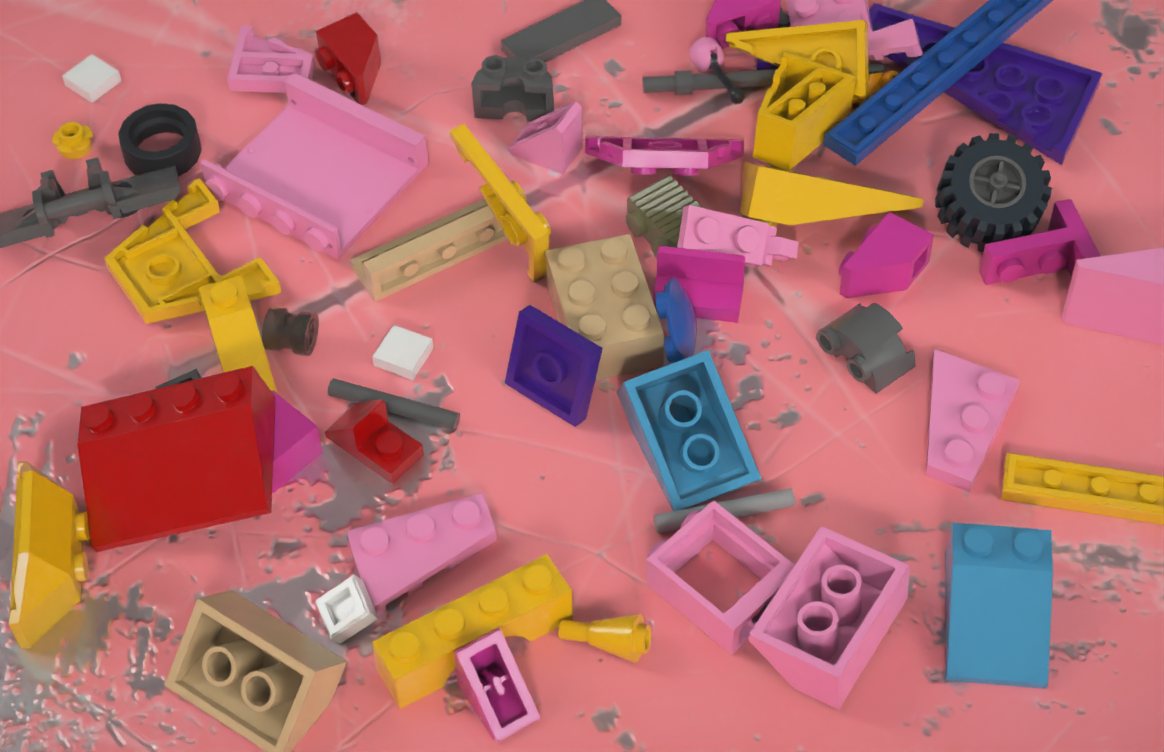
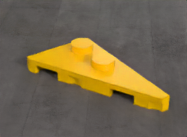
[726,20,869,101]
[449,123,551,283]

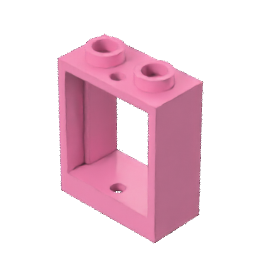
[646,500,795,655]

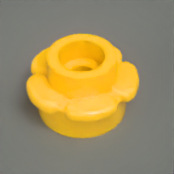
[52,122,93,160]

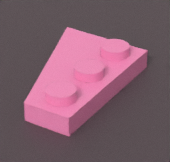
[926,349,1020,492]
[346,492,497,615]

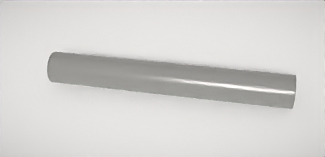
[653,488,795,534]

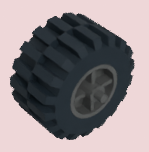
[935,133,1052,252]

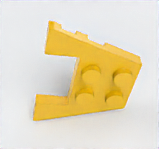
[104,178,281,324]

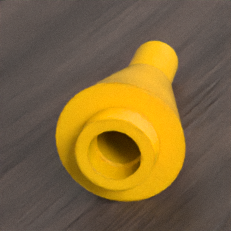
[558,614,652,663]

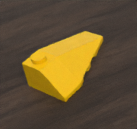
[740,161,924,227]

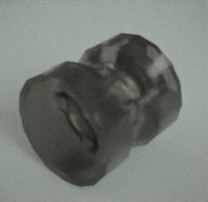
[262,306,319,357]

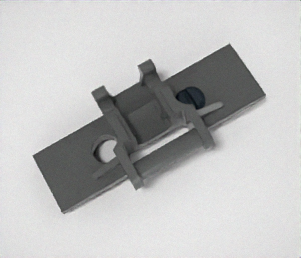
[0,157,182,248]

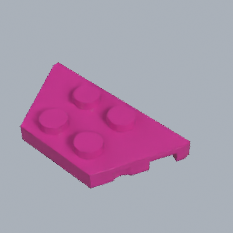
[585,136,744,175]

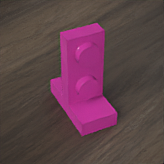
[979,199,1101,285]

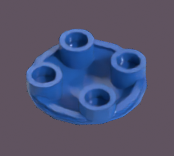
[656,277,697,363]

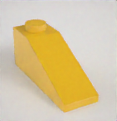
[198,276,278,394]

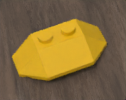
[9,461,90,649]

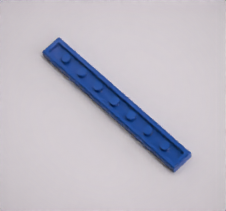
[823,0,1053,166]

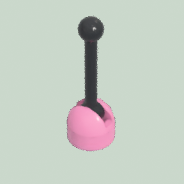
[689,37,745,104]

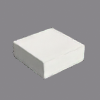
[62,54,121,103]
[372,325,434,380]
[315,574,378,644]

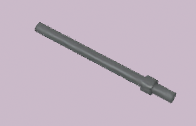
[642,63,884,96]

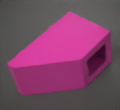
[705,0,781,53]
[838,212,934,298]

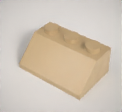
[164,590,347,752]

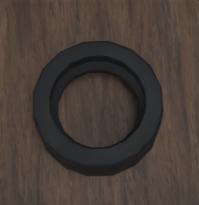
[118,103,202,176]

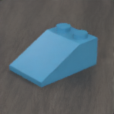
[616,350,761,511]
[945,523,1053,689]

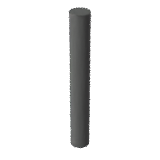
[328,378,460,430]

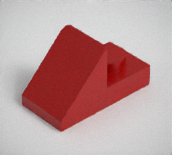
[325,399,424,484]

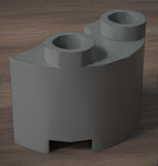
[471,55,554,121]
[815,303,916,394]

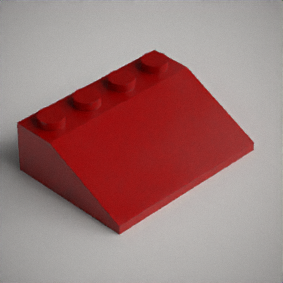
[77,366,275,552]

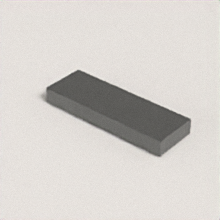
[501,0,621,62]

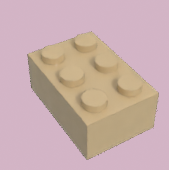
[545,234,664,381]

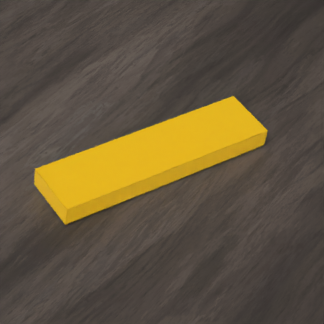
[1001,452,1164,525]

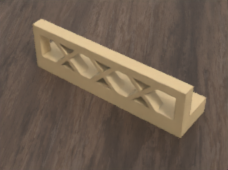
[350,198,508,302]

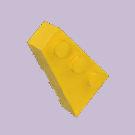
[753,51,856,171]

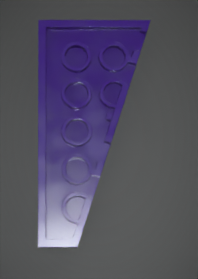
[869,3,1102,165]

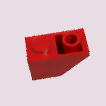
[315,12,381,105]

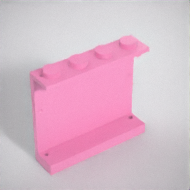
[200,72,429,260]

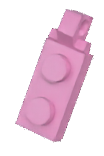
[677,205,799,268]

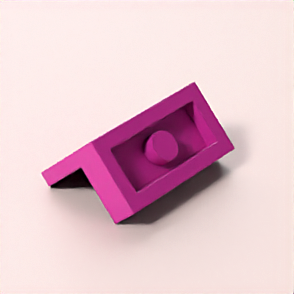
[652,246,746,323]

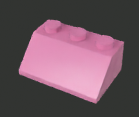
[748,526,910,710]

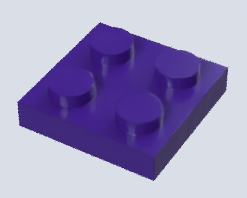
[505,305,603,427]

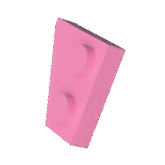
[227,25,315,93]

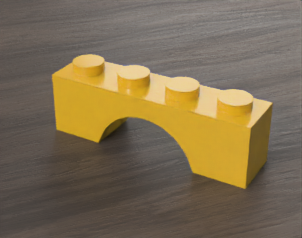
[371,554,573,709]

